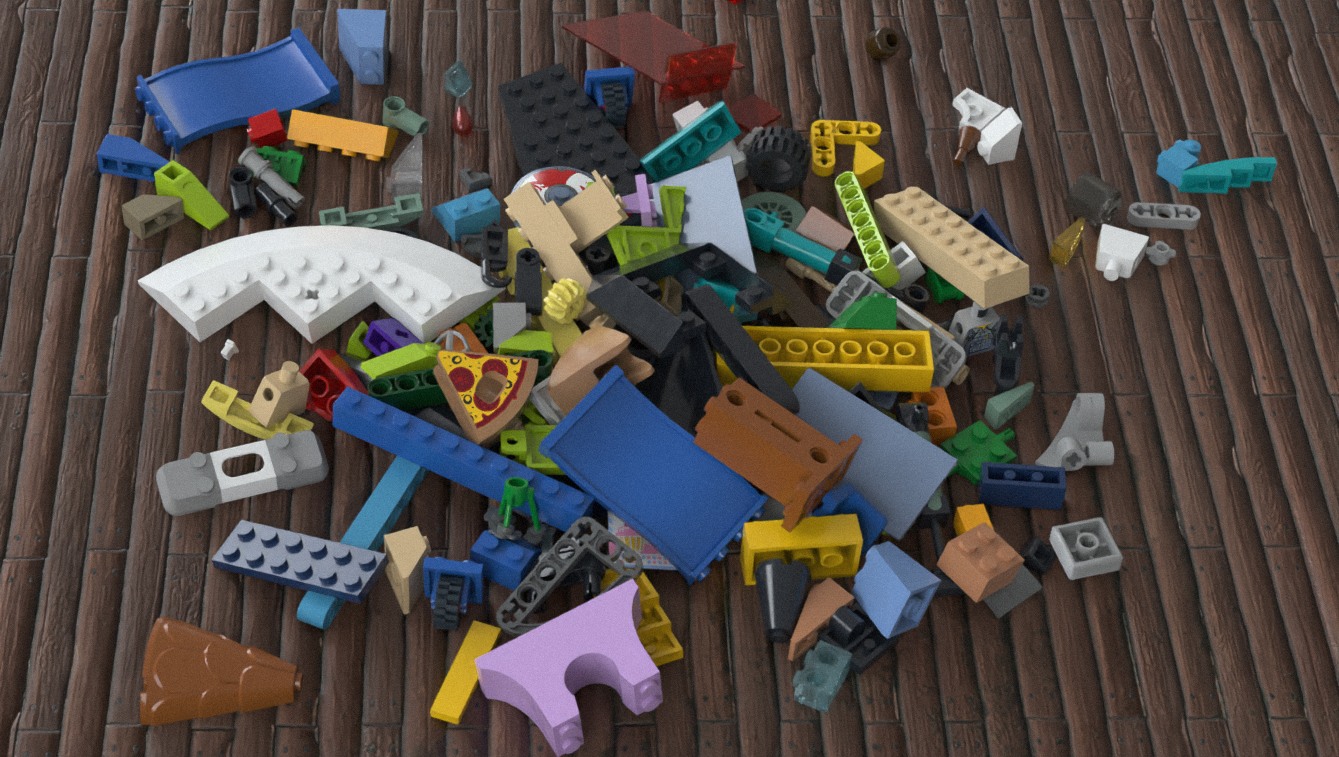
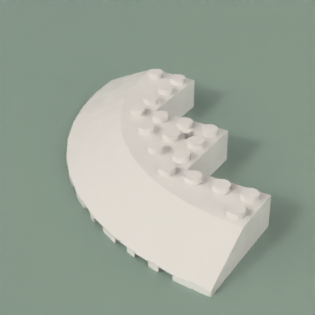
[138,225,506,344]

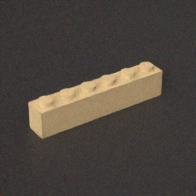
[504,182,603,326]

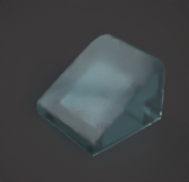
[445,60,472,97]

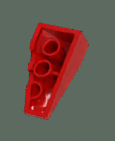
[299,349,368,422]

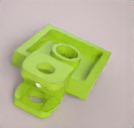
[500,425,566,475]

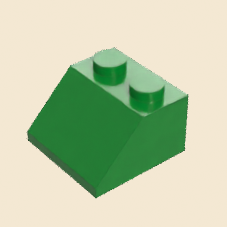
[828,293,897,330]

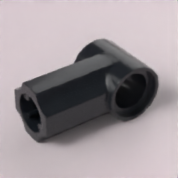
[229,167,257,219]

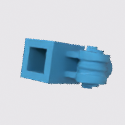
[1156,139,1201,188]

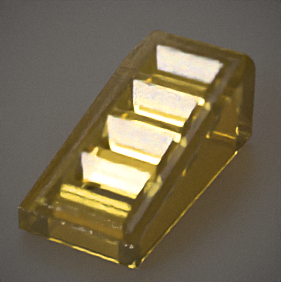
[1049,217,1086,268]

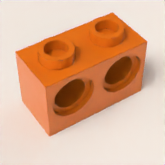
[907,386,957,446]

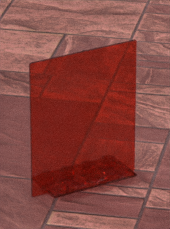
[561,11,744,103]

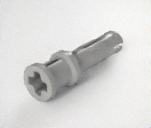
[238,146,305,210]

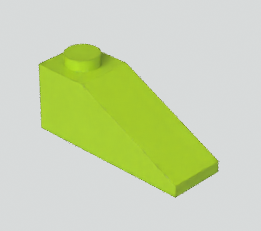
[360,342,442,379]

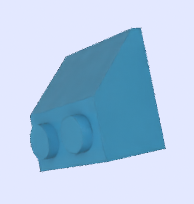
[431,189,500,242]

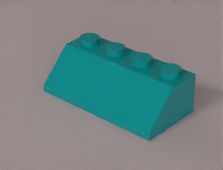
[639,101,742,182]

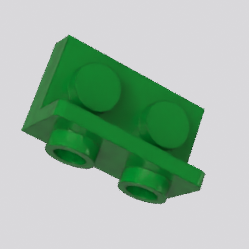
[251,146,307,187]

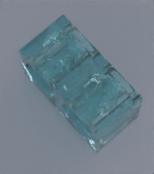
[792,640,852,713]

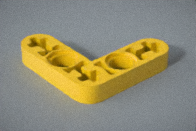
[810,120,881,176]

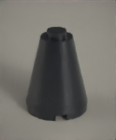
[754,559,812,643]

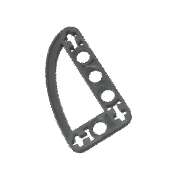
[496,517,644,637]

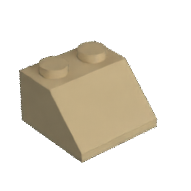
[384,526,431,614]

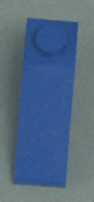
[97,134,169,182]

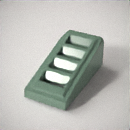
[984,381,1035,430]

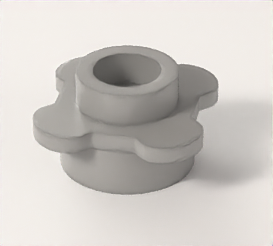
[1145,241,1176,265]

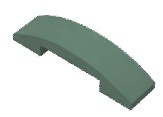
[319,193,424,231]

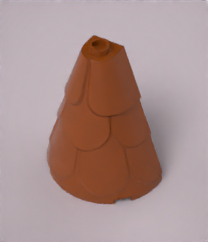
[140,616,304,726]

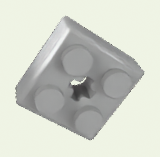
[1049,517,1124,580]

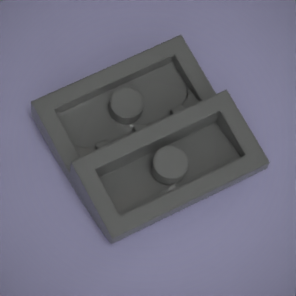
[984,564,1043,619]

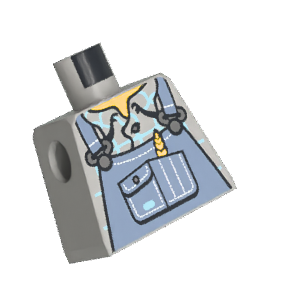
[948,301,1000,357]

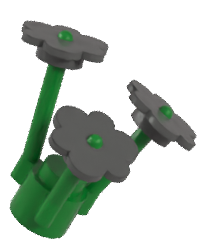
[484,477,556,545]

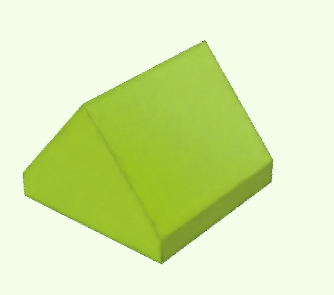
[347,321,372,359]

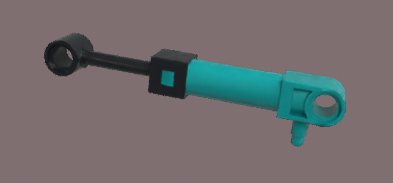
[744,208,930,315]

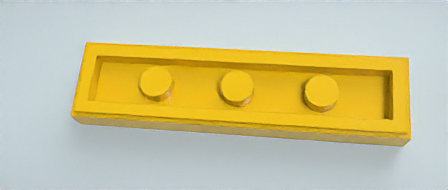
[430,620,501,725]

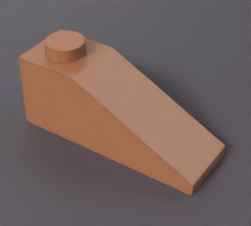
[788,577,854,662]

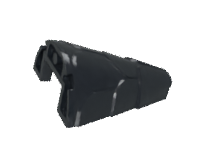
[635,333,723,438]

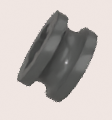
[1026,284,1050,309]

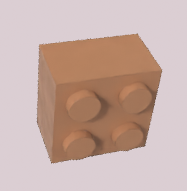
[936,522,1025,603]

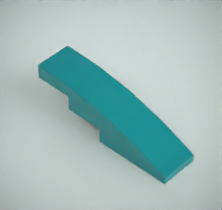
[1178,157,1277,194]

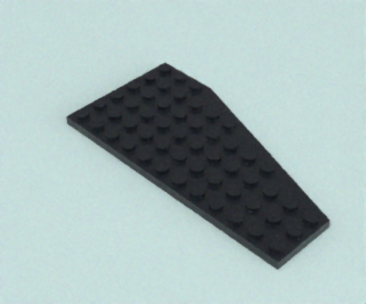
[498,63,655,269]

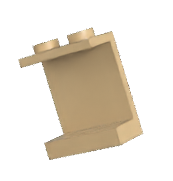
[545,170,629,253]

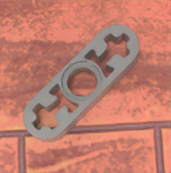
[1127,202,1201,230]

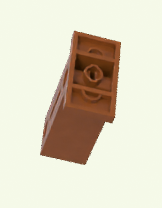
[693,378,863,533]

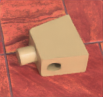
[248,361,310,428]

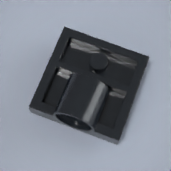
[817,602,900,675]

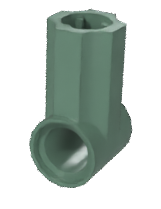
[382,96,430,139]

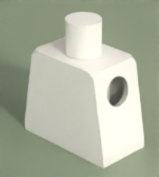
[1095,224,1149,281]

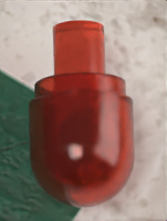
[452,106,473,136]

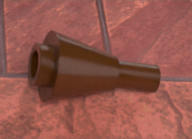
[953,126,981,166]

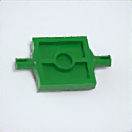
[940,420,1017,486]

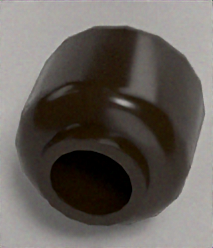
[865,27,900,60]

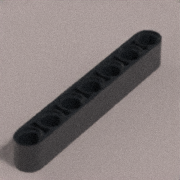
[681,284,800,415]

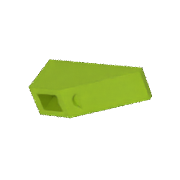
[154,160,229,230]

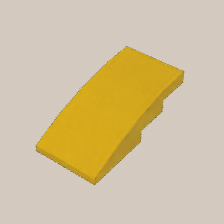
[594,568,683,666]

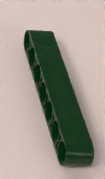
[368,350,552,411]

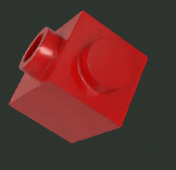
[247,108,289,149]

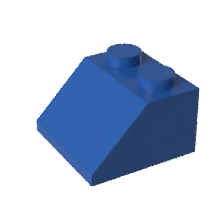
[470,530,542,591]

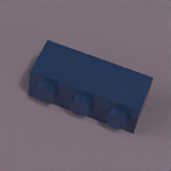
[977,462,1066,510]

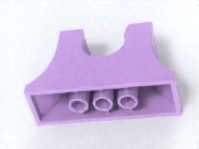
[475,579,663,757]

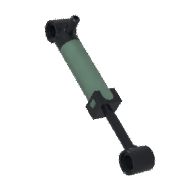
[896,402,964,597]

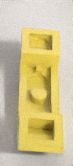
[201,380,314,440]

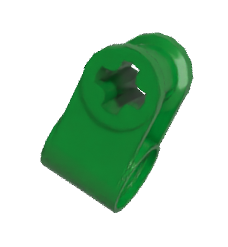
[925,267,964,304]

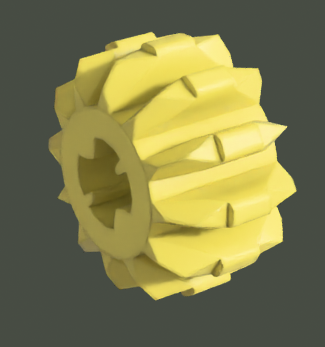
[543,278,588,324]

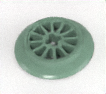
[742,192,806,235]

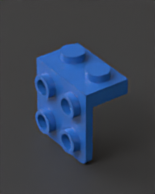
[811,482,888,556]

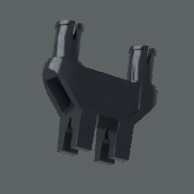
[992,314,1024,397]
[524,533,606,614]

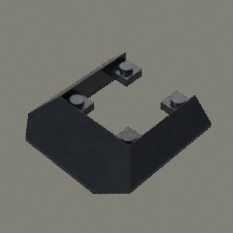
[586,242,795,359]

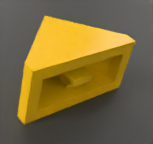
[853,141,885,189]

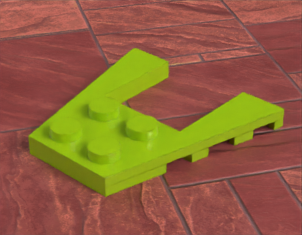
[586,182,686,277]

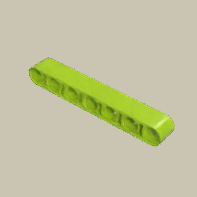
[835,171,901,288]

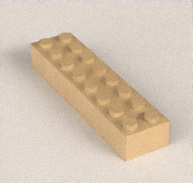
[874,187,1029,309]

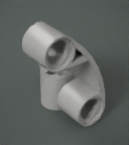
[1035,393,1114,471]

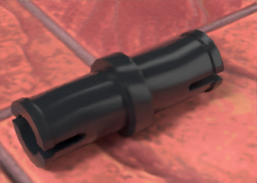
[254,183,298,226]

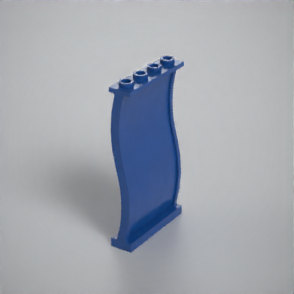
[135,28,340,154]
[538,365,768,586]

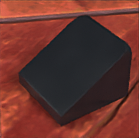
[1019,537,1057,575]

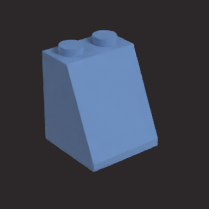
[337,9,387,85]
[851,541,941,639]

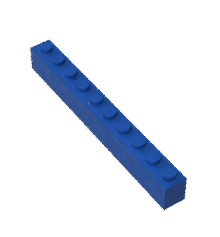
[333,386,594,534]

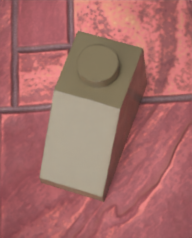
[122,194,184,240]

